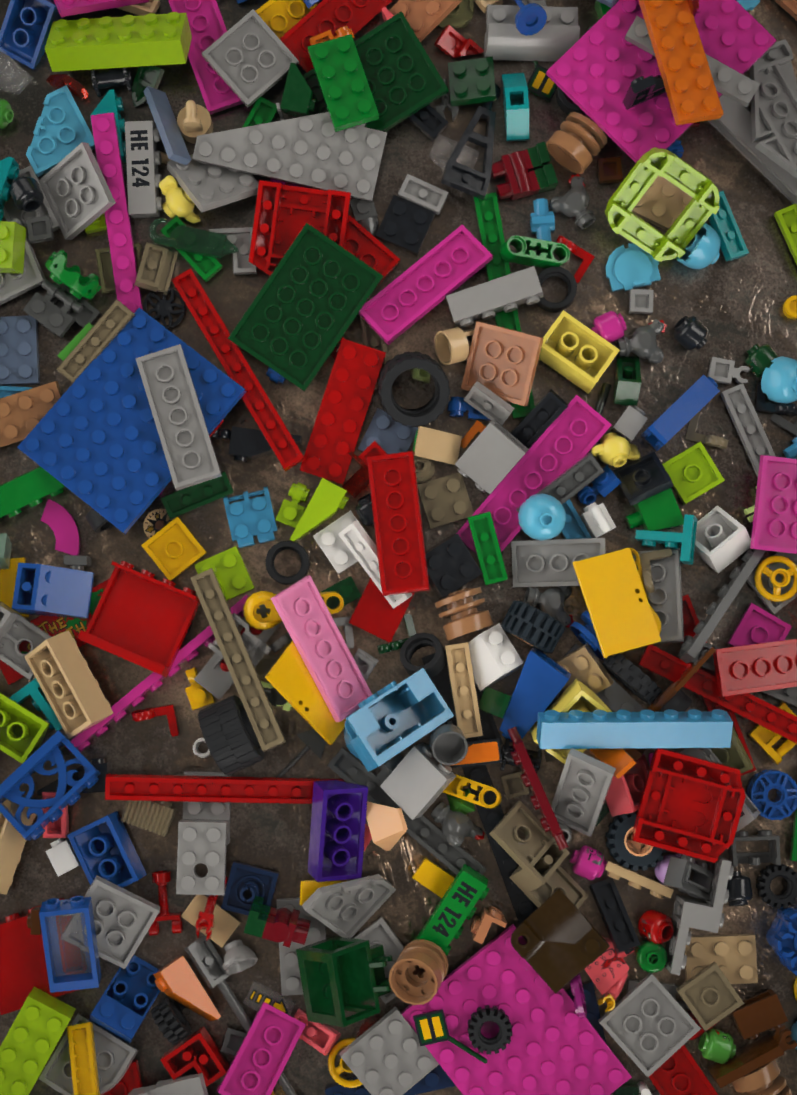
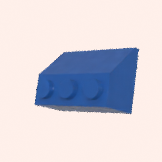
[67,811,147,888]

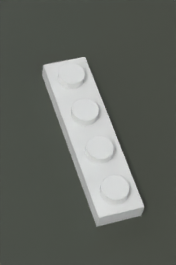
[338,520,412,609]

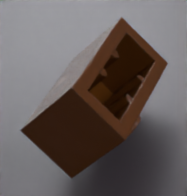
[730,989,788,1040]

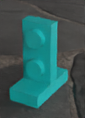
[635,514,698,565]
[9,678,63,731]

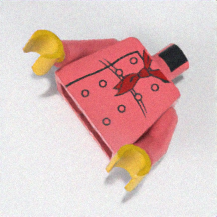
[585,936,635,1012]

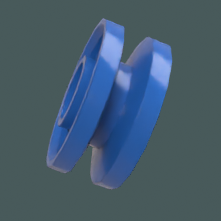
[570,611,608,661]
[745,769,797,820]

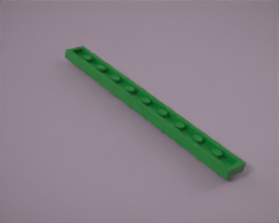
[473,192,535,420]

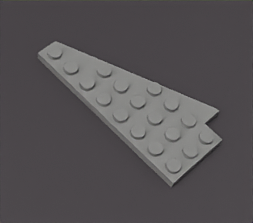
[192,112,387,202]

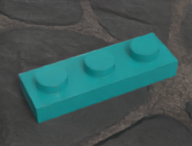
[708,191,749,262]

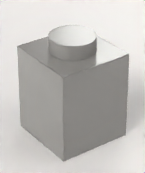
[610,405,648,443]

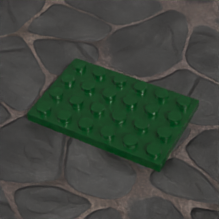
[303,11,449,132]
[228,223,384,392]

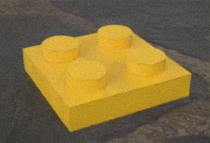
[141,516,207,581]

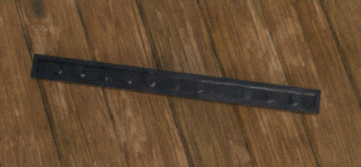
[422,653,538,924]

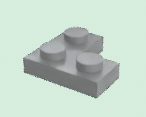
[209,227,257,275]

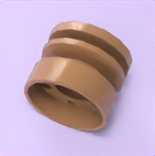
[546,112,607,174]
[435,587,494,641]
[389,939,449,1005]
[732,1059,792,1095]

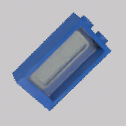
[39,896,101,993]

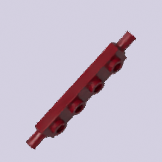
[507,727,569,850]

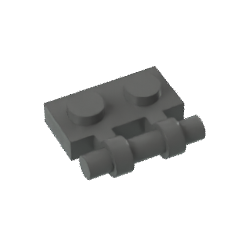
[23,279,84,338]

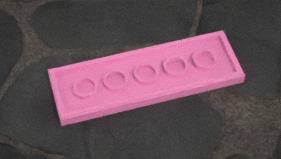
[270,575,372,722]

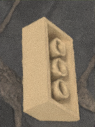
[25,630,113,739]
[0,796,37,895]

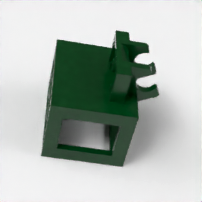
[296,936,393,1027]

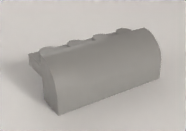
[484,4,580,62]

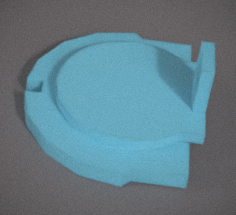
[605,243,661,292]

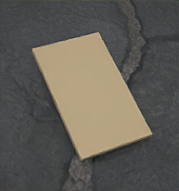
[413,426,462,465]
[181,895,241,947]

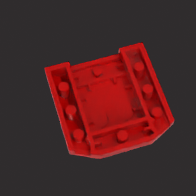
[249,180,351,276]
[632,748,746,863]

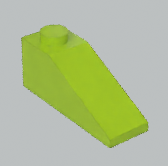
[290,478,349,543]

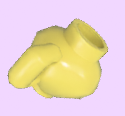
[159,175,201,224]
[591,432,641,468]

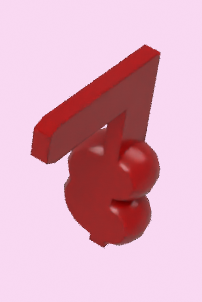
[555,235,595,283]
[131,704,179,737]

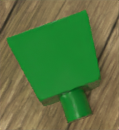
[625,488,684,531]

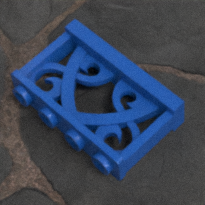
[0,730,101,841]

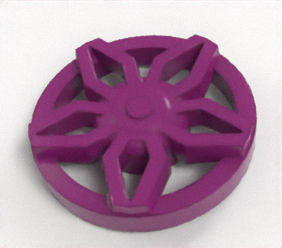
[570,973,587,1018]

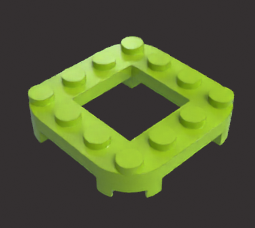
[605,147,720,262]

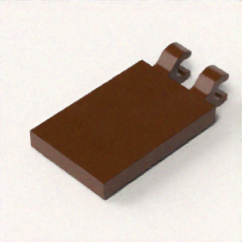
[706,1023,797,1089]

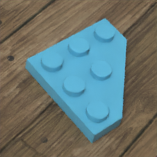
[26,85,95,177]

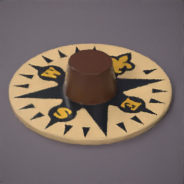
[143,509,176,539]

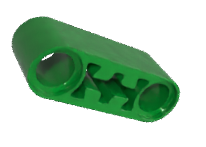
[500,235,570,269]

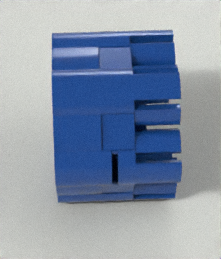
[766,905,797,976]

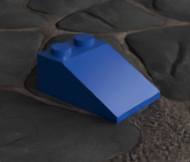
[0,0,63,69]

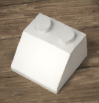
[695,505,751,573]
[468,623,523,692]

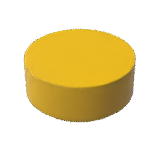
[783,295,797,320]

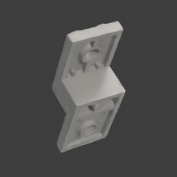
[0,601,52,680]
[176,771,232,895]
[665,855,734,975]

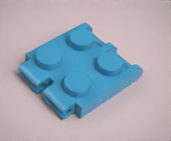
[223,486,278,548]

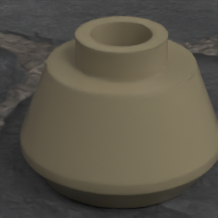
[414,456,435,483]

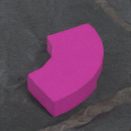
[41,499,81,556]

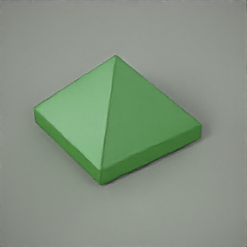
[447,788,476,814]

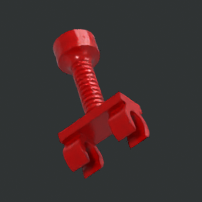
[148,870,183,936]
[196,877,228,941]

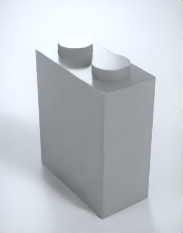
[455,419,529,494]
[380,743,456,820]

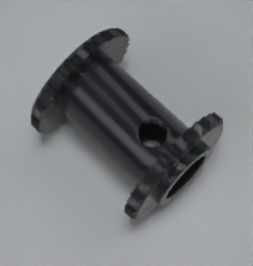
[91,67,133,97]
[500,738,542,773]

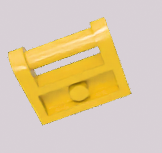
[748,702,797,765]

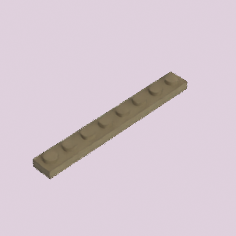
[190,568,286,752]

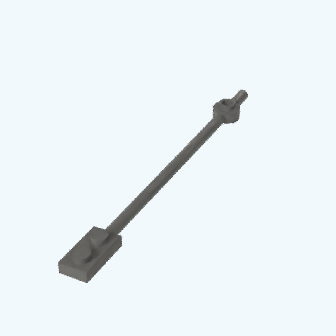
[184,935,297,1095]

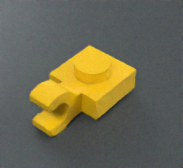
[185,667,215,710]

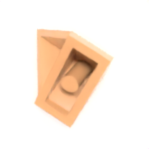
[366,801,408,851]

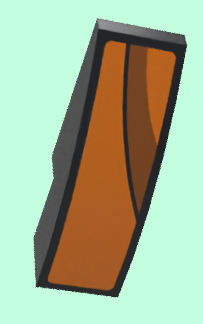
[450,738,502,768]

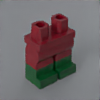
[491,141,558,201]
[243,895,311,948]

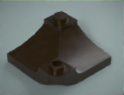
[511,888,610,994]

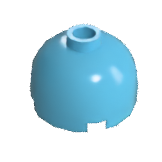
[676,223,721,269]
[761,356,797,404]
[518,493,566,541]

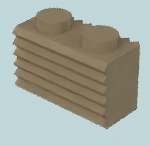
[120,800,177,837]

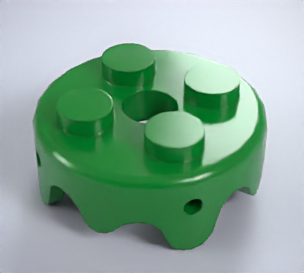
[45,250,101,300]

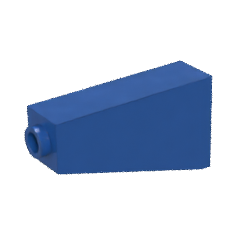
[641,375,720,451]
[499,646,571,742]

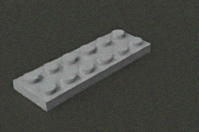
[135,344,222,491]

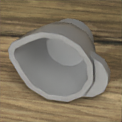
[222,939,258,975]

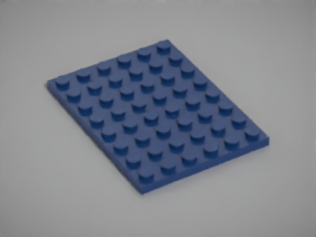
[17,308,246,534]

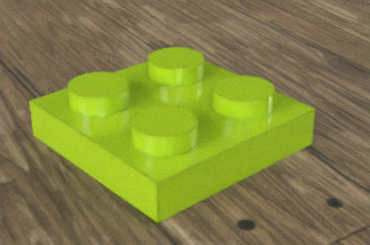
[662,441,725,505]
[194,546,255,601]

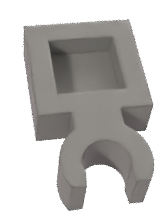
[707,357,750,385]

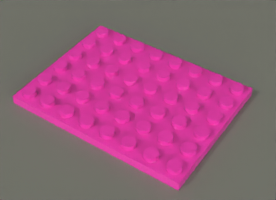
[546,0,777,163]
[401,924,632,1095]

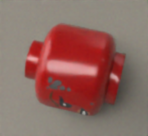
[638,909,674,944]

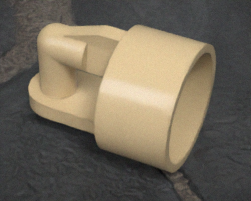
[177,100,213,144]
[434,327,475,365]

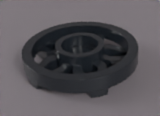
[143,288,186,330]

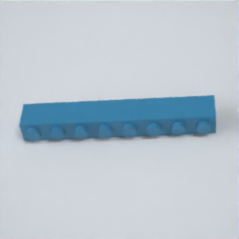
[536,709,733,749]

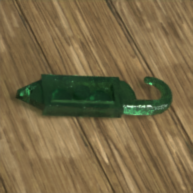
[149,218,239,259]

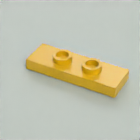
[67,1022,100,1095]

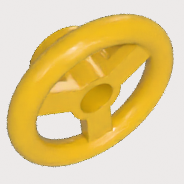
[754,555,797,602]
[328,1038,363,1088]

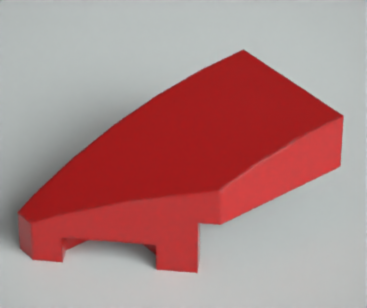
[434,25,484,58]

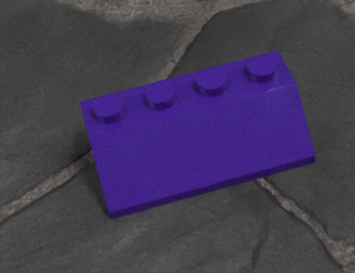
[307,780,368,882]

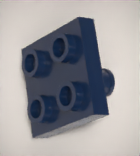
[221,861,279,915]

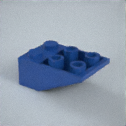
[12,563,94,619]
[89,955,161,1044]

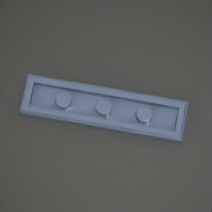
[143,86,191,165]

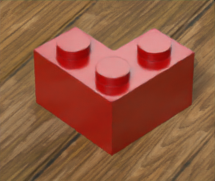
[160,1026,230,1087]

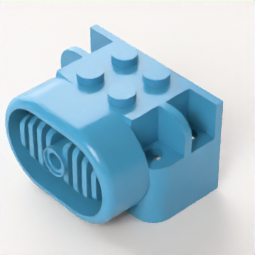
[344,668,454,772]

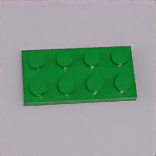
[308,34,379,132]

